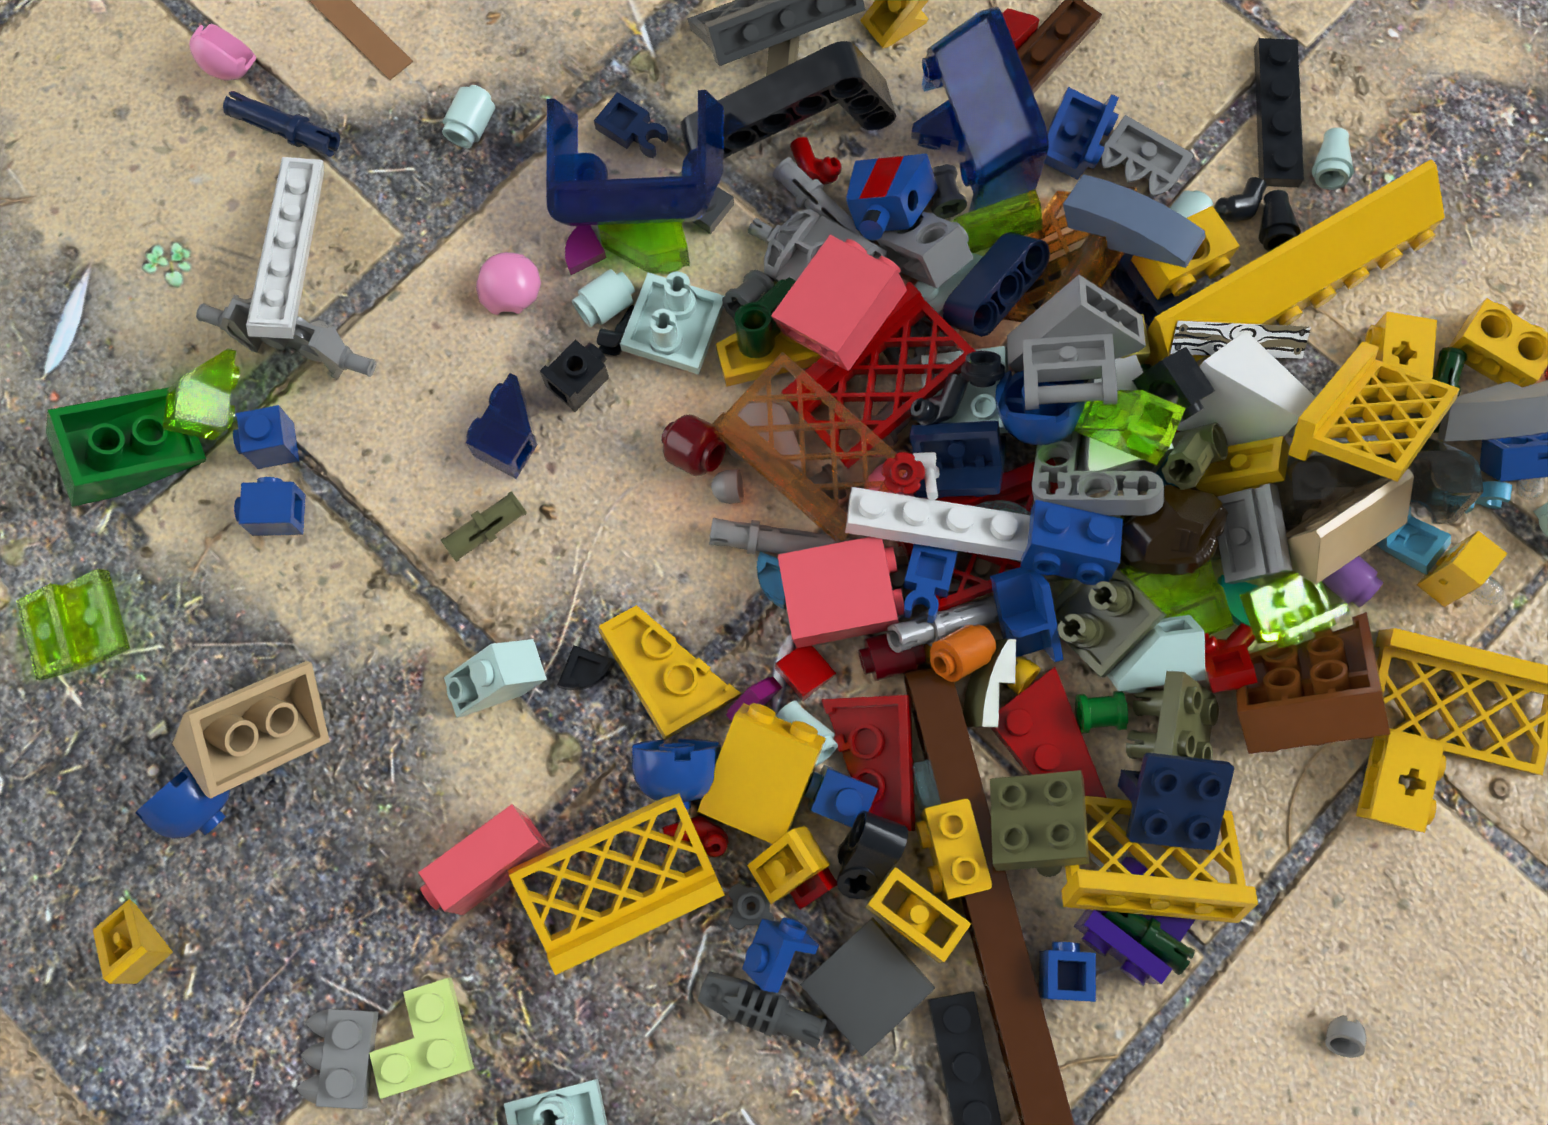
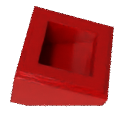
[981,8,1040,58]
[775,645,836,702]

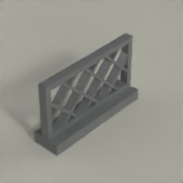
[687,0,866,66]

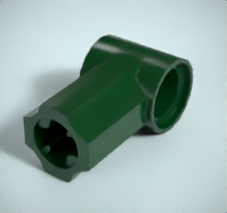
[734,277,796,358]

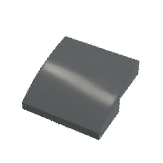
[800,917,935,1057]

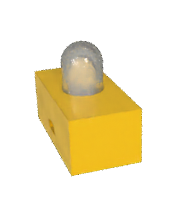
[1417,531,1508,607]

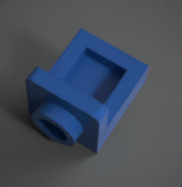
[804,765,878,827]
[742,918,819,993]

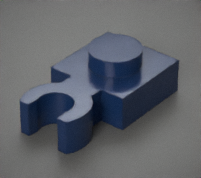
[594,92,668,158]

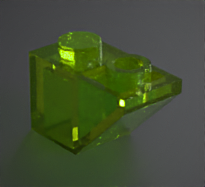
[163,349,240,440]
[1074,390,1185,465]

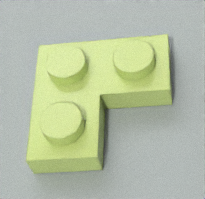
[369,978,474,1099]

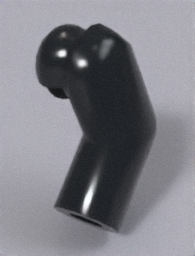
[910,373,969,425]

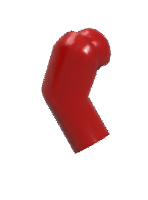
[790,137,842,185]

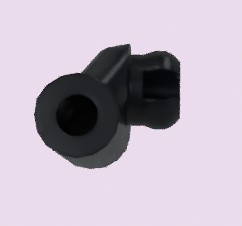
[1214,177,1267,222]

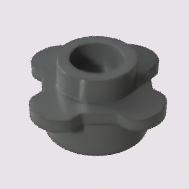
[729,883,774,930]

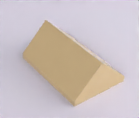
[1286,468,1414,585]
[172,661,330,799]

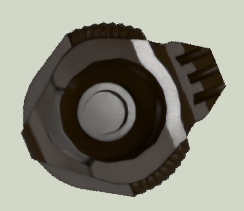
[1120,485,1229,576]

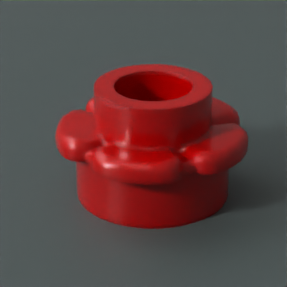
[881,452,925,495]

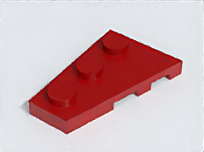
[990,667,1107,814]
[821,695,915,831]

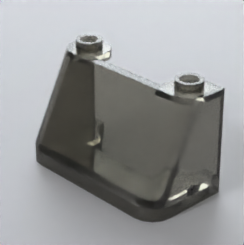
[1272,438,1484,530]

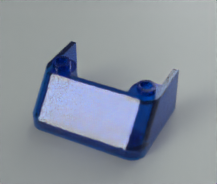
[922,6,1049,220]
[546,90,724,226]

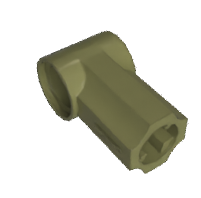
[1162,422,1228,490]

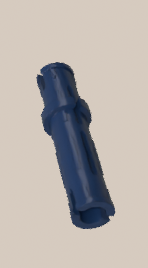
[223,91,340,157]

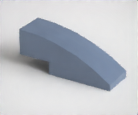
[1063,174,1206,268]

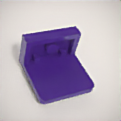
[1074,857,1196,986]

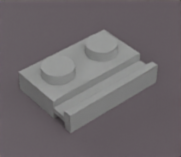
[1217,483,1293,584]

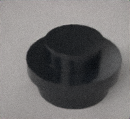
[961,351,1005,388]

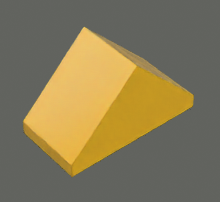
[93,899,173,984]

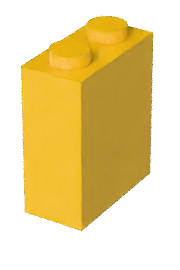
[697,703,826,844]

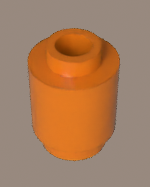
[930,624,996,682]

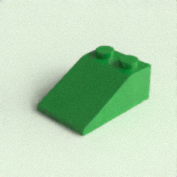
[46,385,206,507]

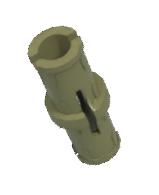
[441,491,527,562]

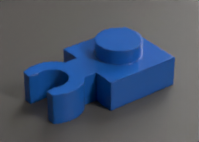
[904,544,958,623]

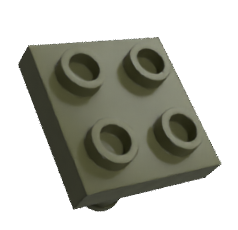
[1053,567,1166,677]
[1126,671,1219,760]
[990,770,1090,877]

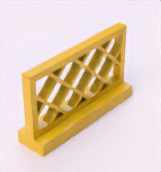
[1288,341,1460,482]
[1375,628,1548,775]
[508,793,725,975]
[1061,796,1258,923]

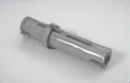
[773,157,874,243]
[709,518,840,555]
[887,595,999,653]

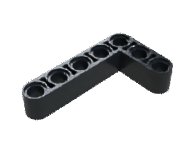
[681,41,896,166]

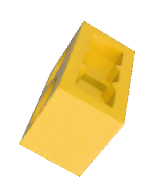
[1449,298,1548,387]

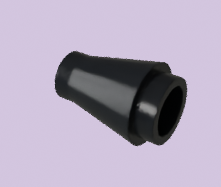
[1258,190,1301,252]

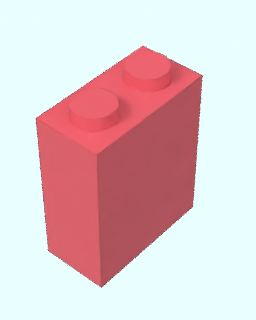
[771,235,907,371]
[778,537,904,648]
[418,804,552,915]

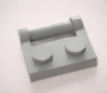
[1023,333,1118,410]

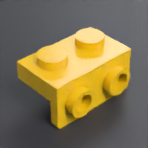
[915,799,992,902]

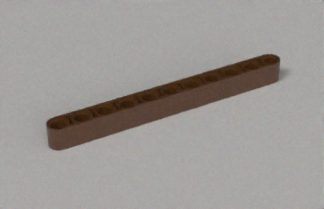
[904,667,1075,1125]

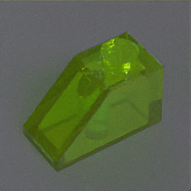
[597,204,690,274]

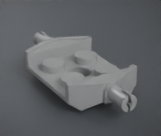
[748,209,888,282]
[196,295,376,379]

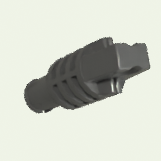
[698,971,827,1049]

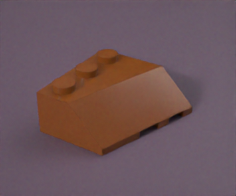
[1236,612,1390,754]

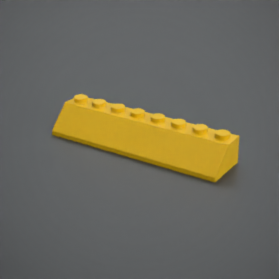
[1145,159,1445,366]

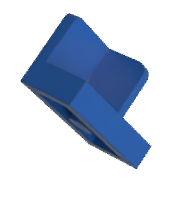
[990,567,1063,663]

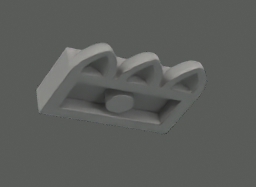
[1101,115,1194,196]
[296,1009,379,1109]

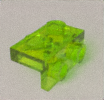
[953,189,1043,253]
[1239,571,1350,648]

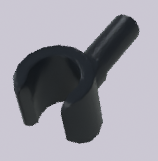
[597,305,634,356]

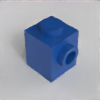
[233,405,299,469]
[234,477,306,536]
[1039,942,1096,1002]

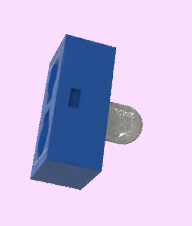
[1480,432,1548,500]

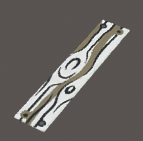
[1170,321,1311,359]

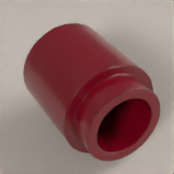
[858,633,926,681]

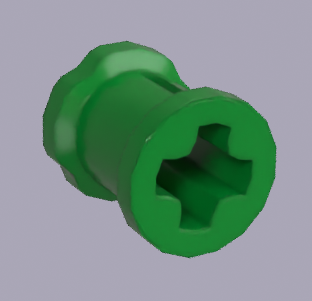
[1075,691,1128,733]

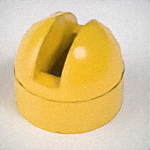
[1007,656,1041,695]

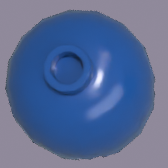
[995,370,1085,445]
[632,739,721,811]
[135,766,230,839]

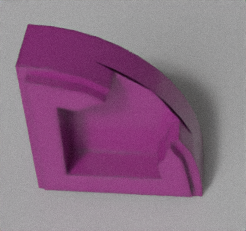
[565,220,607,275]
[726,676,783,722]

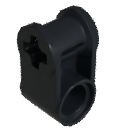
[837,810,908,899]

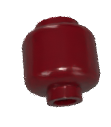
[661,414,726,476]

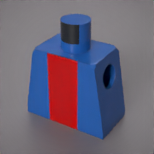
[846,153,938,240]

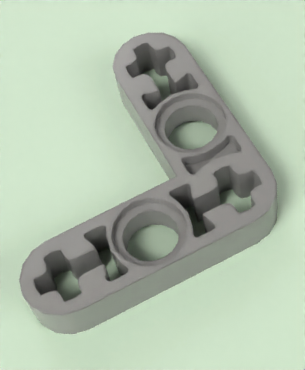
[1032,423,1164,516]

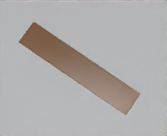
[309,0,413,80]

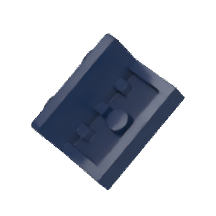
[910,421,1007,498]
[1118,753,1234,850]

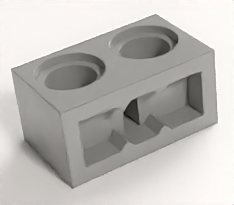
[877,211,974,288]

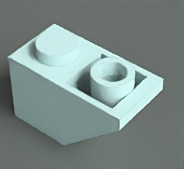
[1107,615,1205,693]
[444,639,547,718]

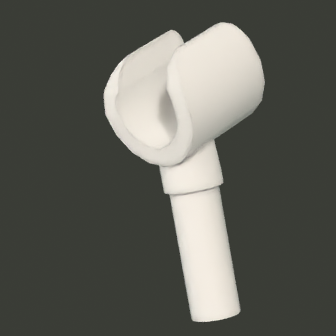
[913,452,940,501]

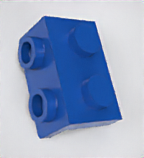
[1035,87,1119,180]
[1020,500,1123,585]

